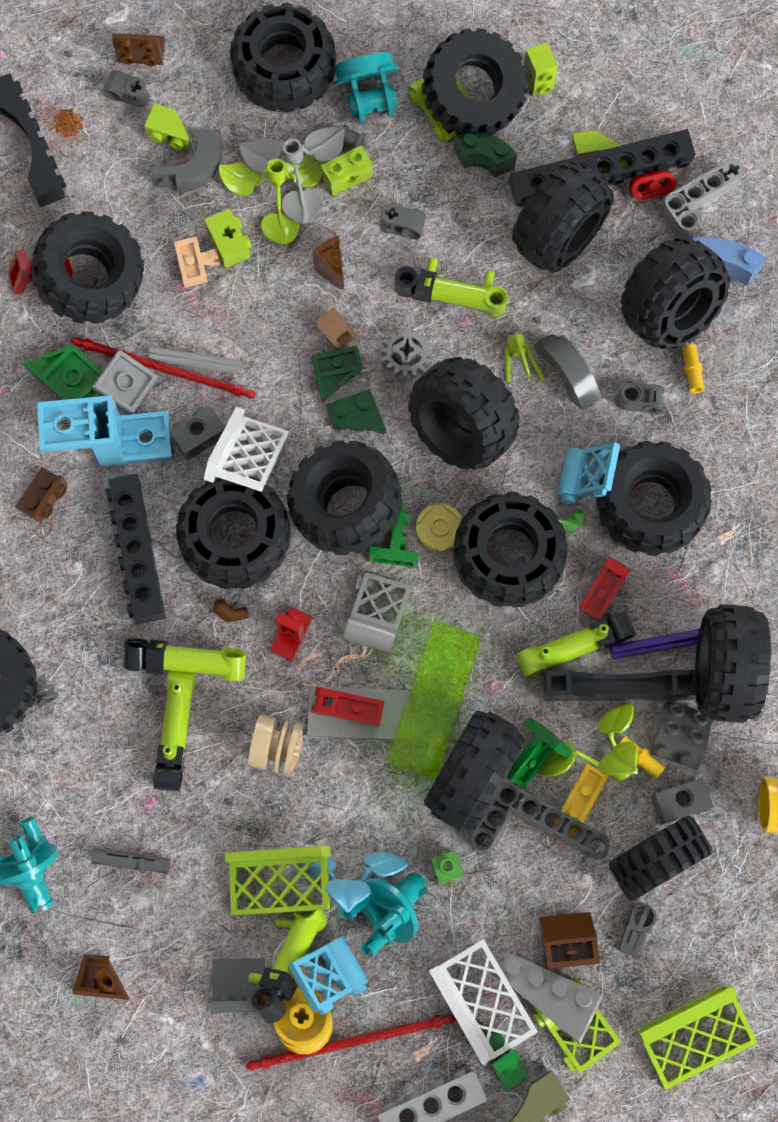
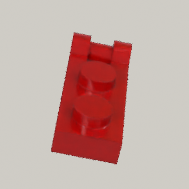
[310,687,385,727]

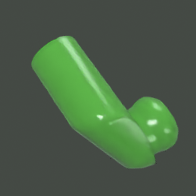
[557,509,586,533]

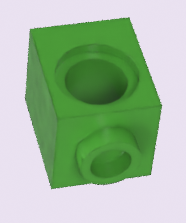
[430,850,464,886]

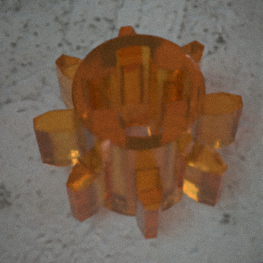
[54,108,83,138]

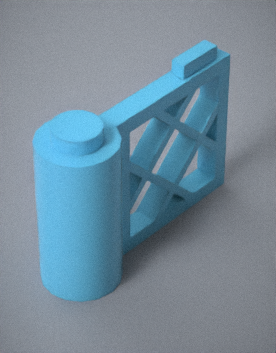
[557,442,620,504]
[288,936,369,1015]

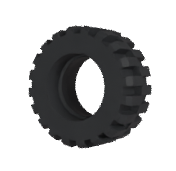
[609,815,712,901]

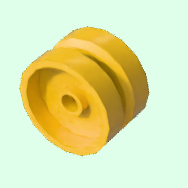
[758,777,778,833]
[273,988,333,1054]

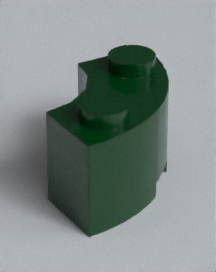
[454,132,517,177]

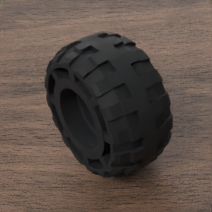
[230,3,336,113]
[512,161,614,272]
[31,211,144,324]
[621,237,730,350]
[408,357,520,470]
[287,440,403,555]
[596,441,712,556]
[176,476,290,590]
[453,492,568,608]
[695,604,771,723]
[424,711,525,831]

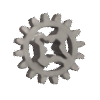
[381,328,433,380]

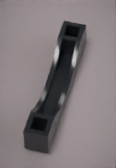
[0,73,67,208]
[543,670,698,701]

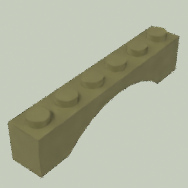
[509,1071,570,1122]

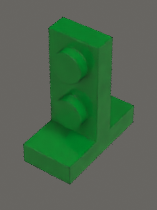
[369,503,419,568]
[507,717,573,789]
[489,1032,529,1091]

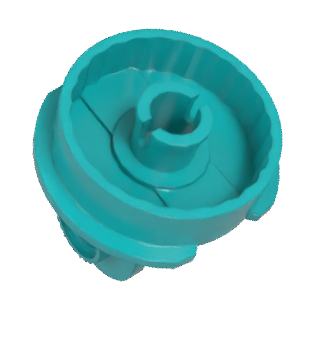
[333,52,401,125]

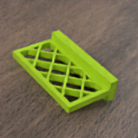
[225,846,331,915]
[634,983,758,1090]

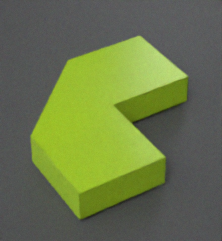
[572,130,628,173]

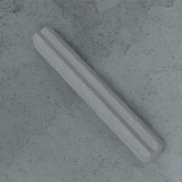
[148,346,242,374]

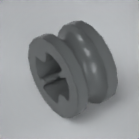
[33,684,59,706]

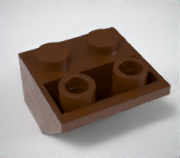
[539,912,600,970]

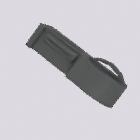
[618,904,656,958]

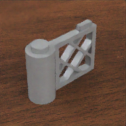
[340,572,412,654]

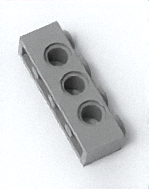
[377,1068,487,1122]

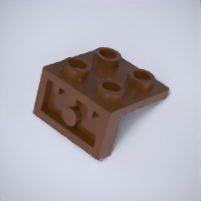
[112,33,166,66]

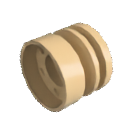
[248,714,303,776]

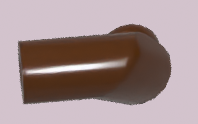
[213,598,249,622]

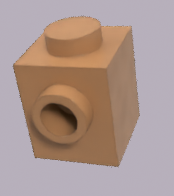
[316,307,357,350]

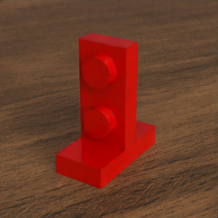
[8,249,73,295]
[579,557,631,620]
[269,607,313,662]

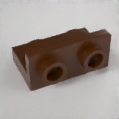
[15,467,67,523]

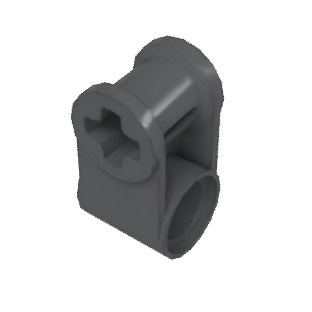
[103,70,150,107]
[380,204,426,240]
[617,383,664,414]

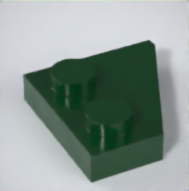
[311,345,363,402]
[325,389,386,434]

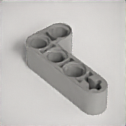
[662,160,744,239]

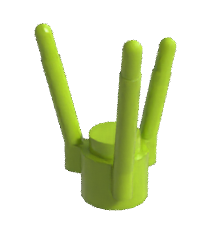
[504,334,545,383]

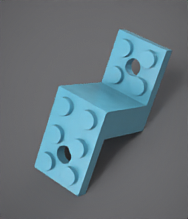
[37,395,172,466]

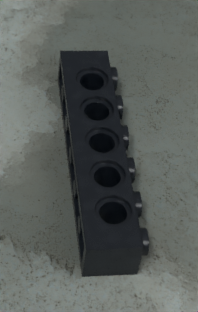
[106,474,166,625]

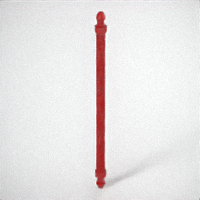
[71,337,256,399]
[246,1013,456,1071]

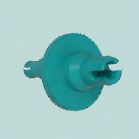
[0,816,59,914]
[340,872,427,958]

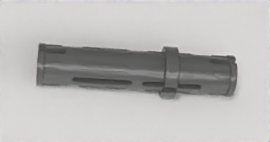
[91,848,170,874]

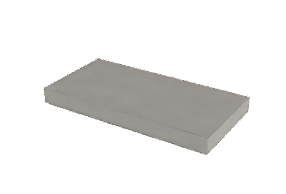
[307,686,409,741]

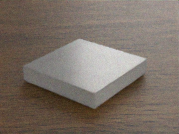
[92,349,159,415]

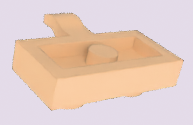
[174,236,220,288]

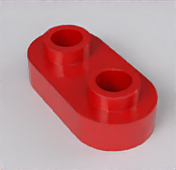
[629,169,676,200]

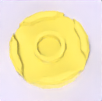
[416,504,462,552]

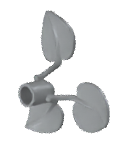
[240,127,345,225]

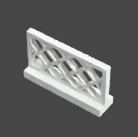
[204,407,289,492]
[429,939,538,1066]

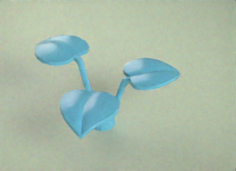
[291,852,408,918]

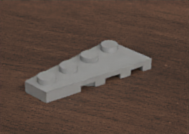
[496,952,603,1044]

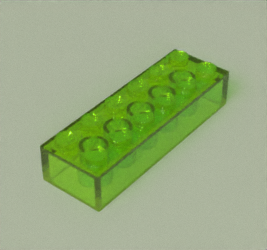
[384,620,482,782]

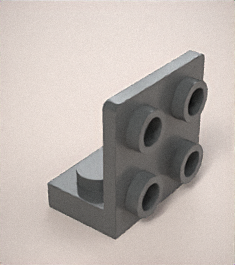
[211,958,265,1013]

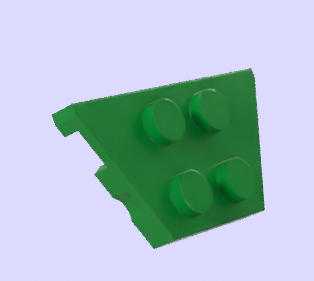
[23,344,103,400]

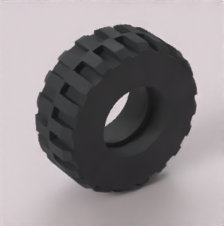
[422,28,529,135]
[0,629,37,733]

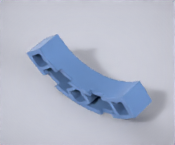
[633,237,766,286]

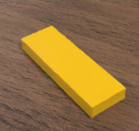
[552,763,609,839]

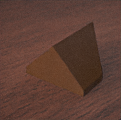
[312,236,344,289]
[73,954,130,1000]

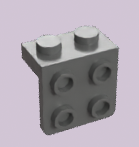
[649,701,713,770]

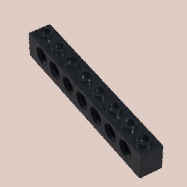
[508,129,696,207]

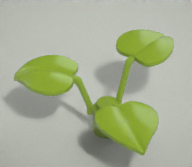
[219,154,324,245]
[539,702,638,782]

